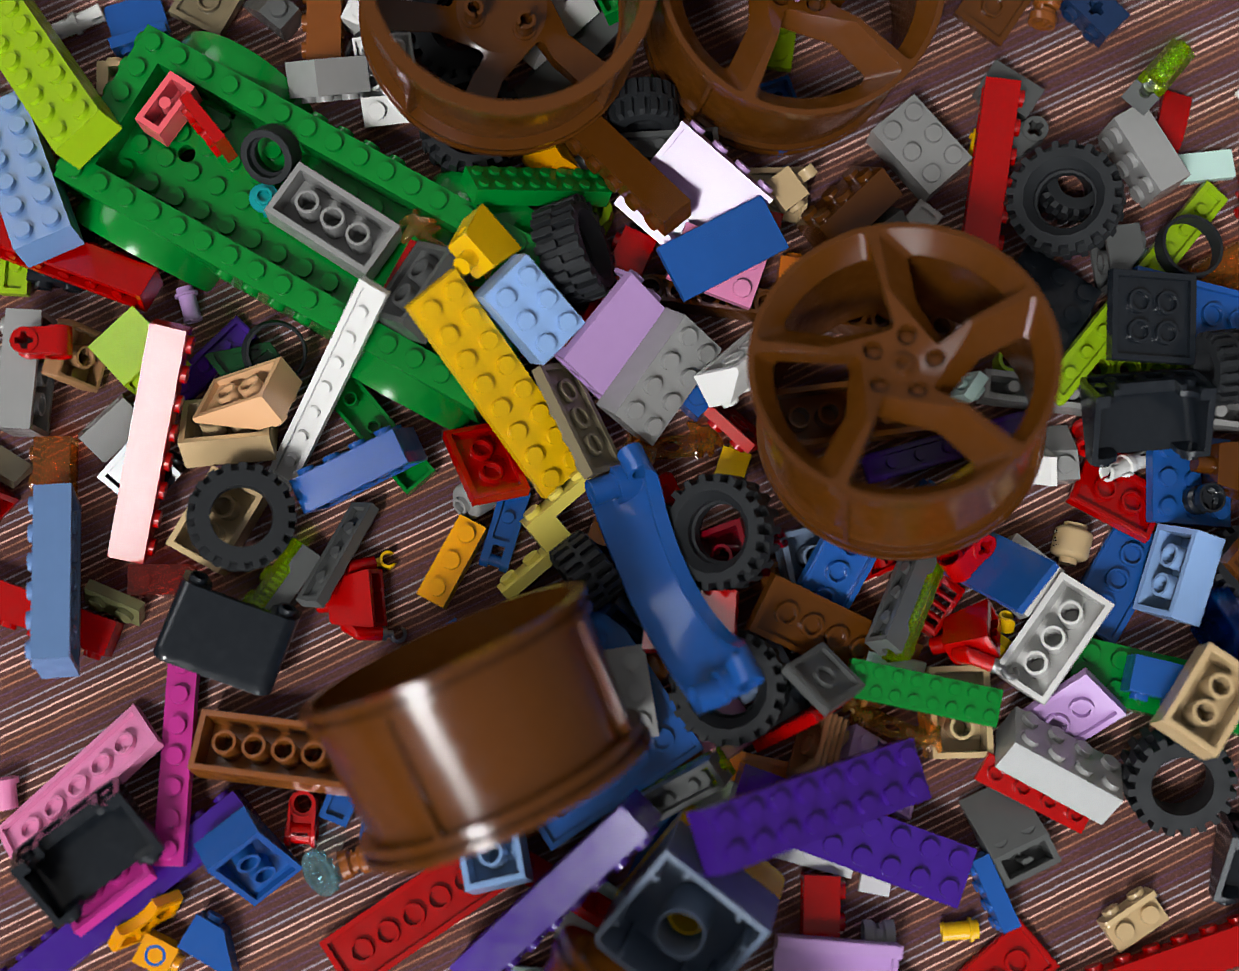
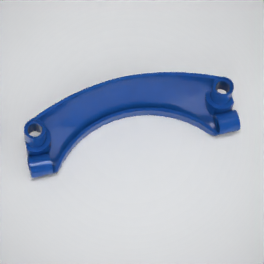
[585,443,764,714]

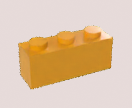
[416,514,488,610]

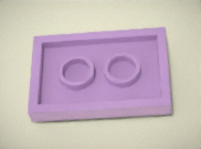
[1022,667,1127,741]

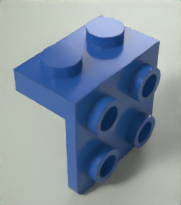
[104,0,173,59]

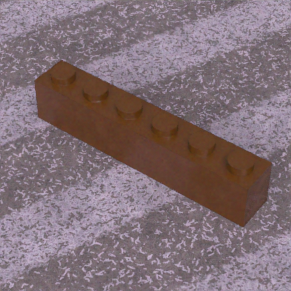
[565,116,691,237]

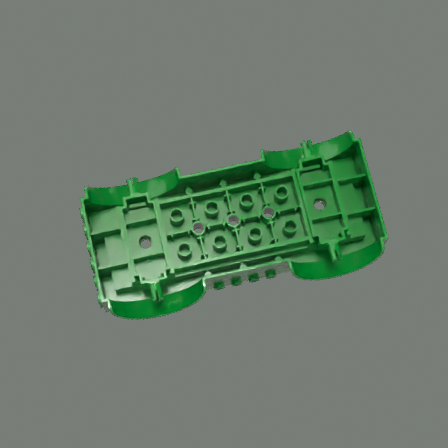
[53,24,546,430]

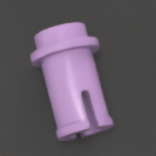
[175,285,203,324]

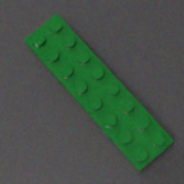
[460,165,612,207]
[334,376,437,496]
[848,658,1003,728]

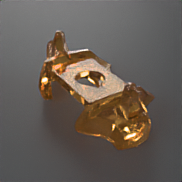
[398,209,492,283]
[622,420,724,464]
[842,698,943,758]

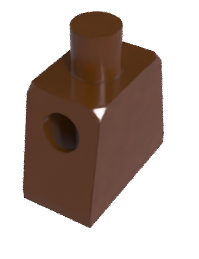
[1189,442,1239,500]

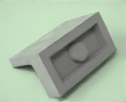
[78,394,134,462]

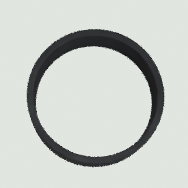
[1154,214,1223,280]

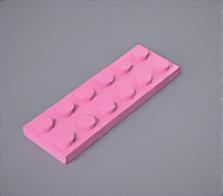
[0,704,165,859]

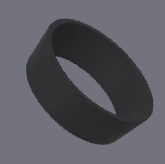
[241,320,307,376]

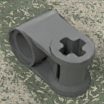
[1009,116,1049,167]

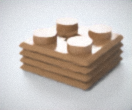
[41,318,106,393]
[786,713,850,777]

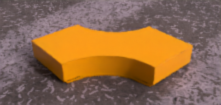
[108,889,184,952]

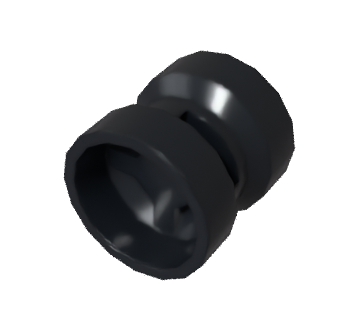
[1182,482,1226,515]

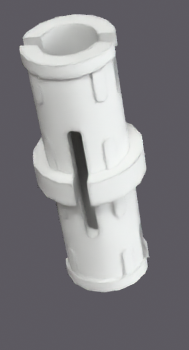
[51,3,106,40]
[1099,451,1146,482]

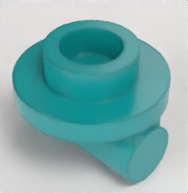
[249,183,277,218]

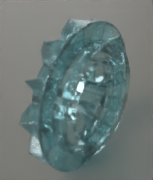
[302,849,341,897]

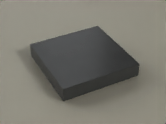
[781,642,866,717]

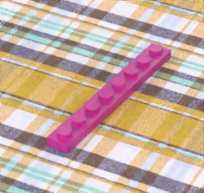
[152,664,200,867]

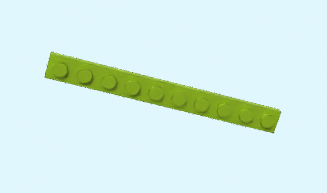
[1056,180,1228,406]

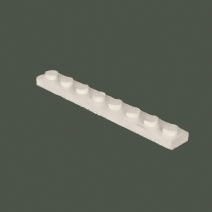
[268,276,391,492]

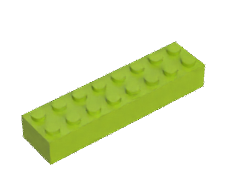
[0,0,122,169]

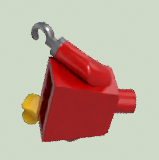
[316,550,407,644]
[929,599,1019,680]

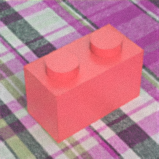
[135,71,203,147]

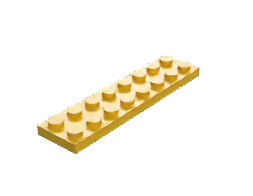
[404,269,577,499]

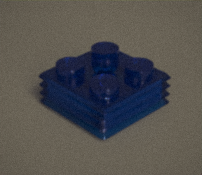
[1190,587,1239,661]

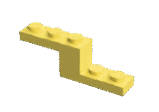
[496,469,594,599]

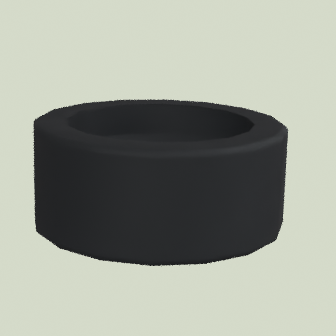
[241,123,302,185]

